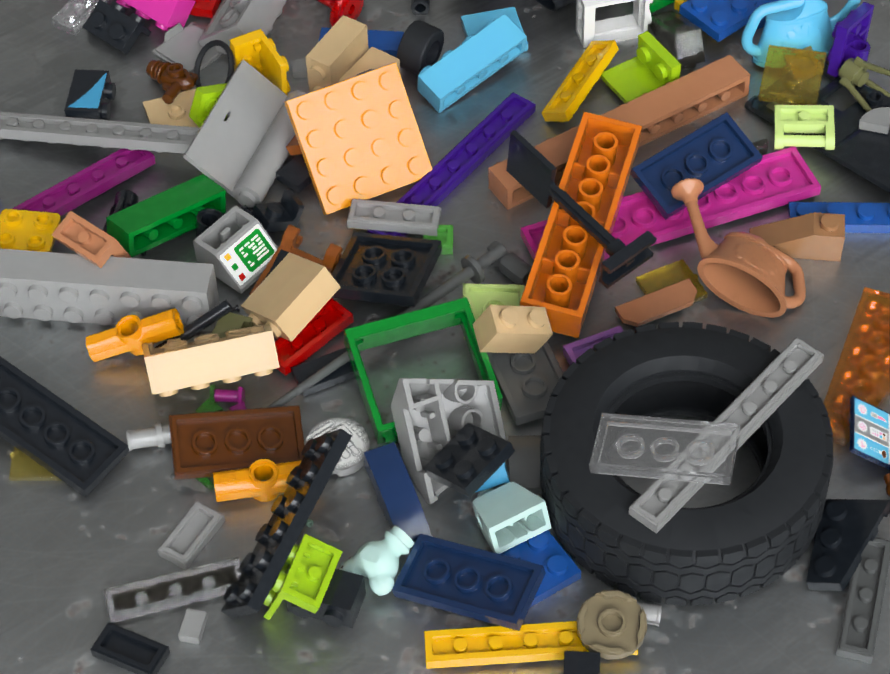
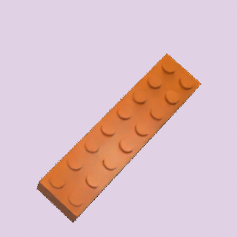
[520,112,642,339]

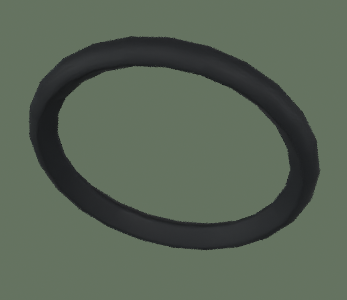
[194,40,235,88]

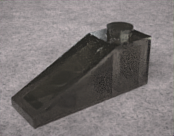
[648,10,705,69]

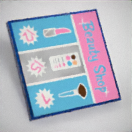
[850,396,890,470]

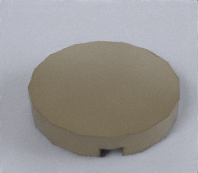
[577,590,647,660]

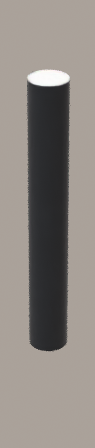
[155,300,233,348]

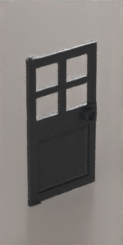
[744,61,890,193]

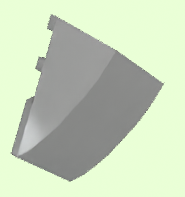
[391,378,506,505]

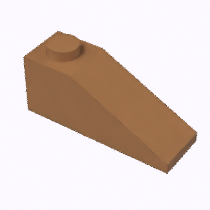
[749,212,845,262]

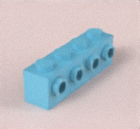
[417,14,527,113]

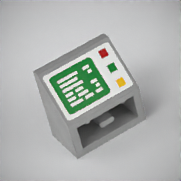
[193,205,278,294]

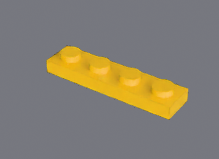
[541,40,619,122]

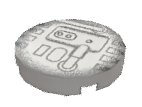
[305,417,370,477]

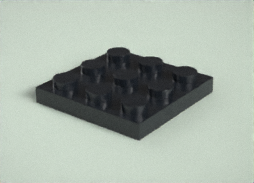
[331,232,442,307]

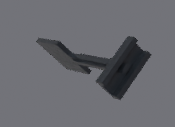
[506,130,657,289]

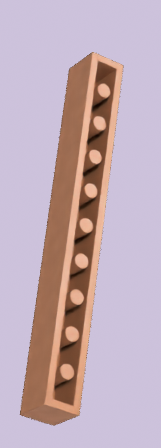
[488,55,751,210]

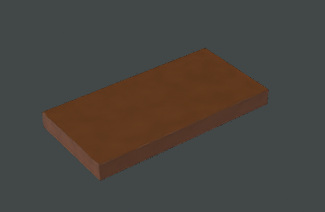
[169,405,305,480]

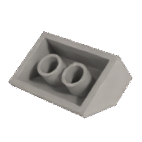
[198,0,287,54]

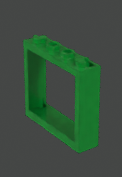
[344,297,503,445]

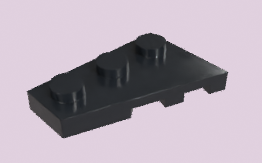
[806,499,890,591]

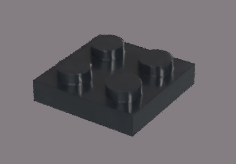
[424,423,515,498]

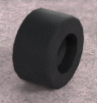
[397,20,444,75]

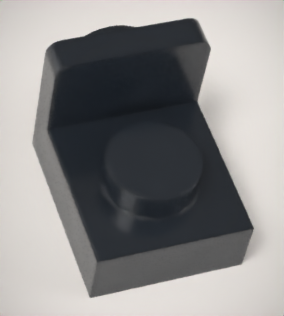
[251,189,304,232]

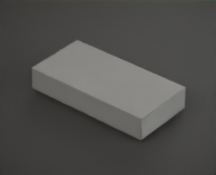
[158,501,225,570]

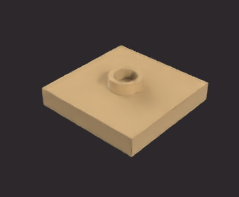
[143,88,199,128]

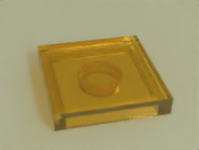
[758,45,826,105]

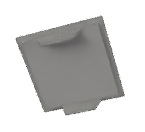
[152,23,224,73]

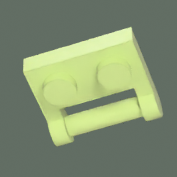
[774,105,835,150]

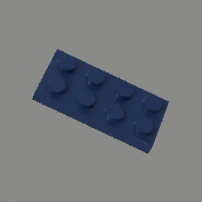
[630,112,763,220]
[392,534,546,631]

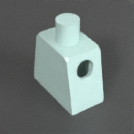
[472,482,552,554]

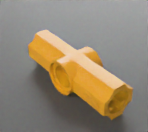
[86,308,184,362]
[213,459,302,502]

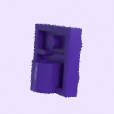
[827,2,874,77]

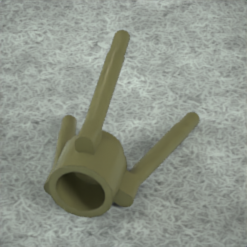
[838,56,890,112]

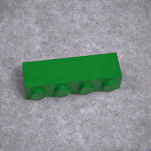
[106,174,226,257]

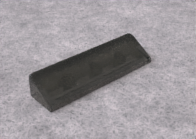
[103,557,242,623]

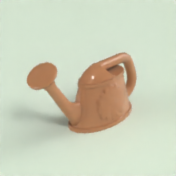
[671,178,806,318]

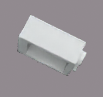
[575,0,653,48]

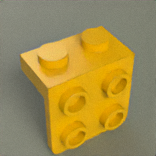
[230,29,290,95]
[0,209,61,252]

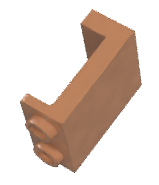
[52,211,132,268]

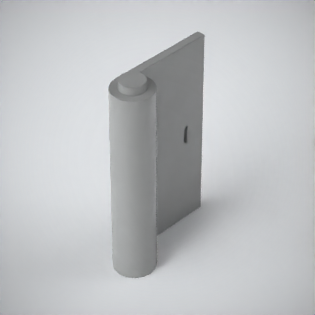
[183,59,307,208]

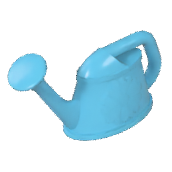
[741,0,862,69]

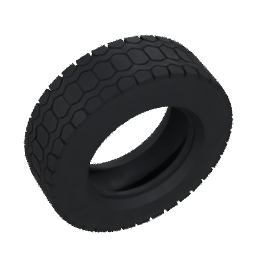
[540,322,834,606]

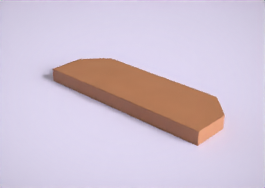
[615,278,697,327]

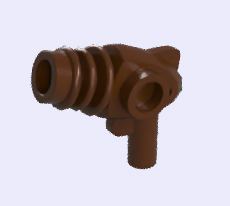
[146,60,199,104]

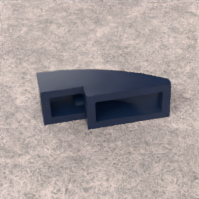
[363,442,432,549]

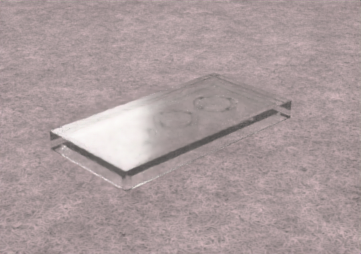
[589,413,740,485]

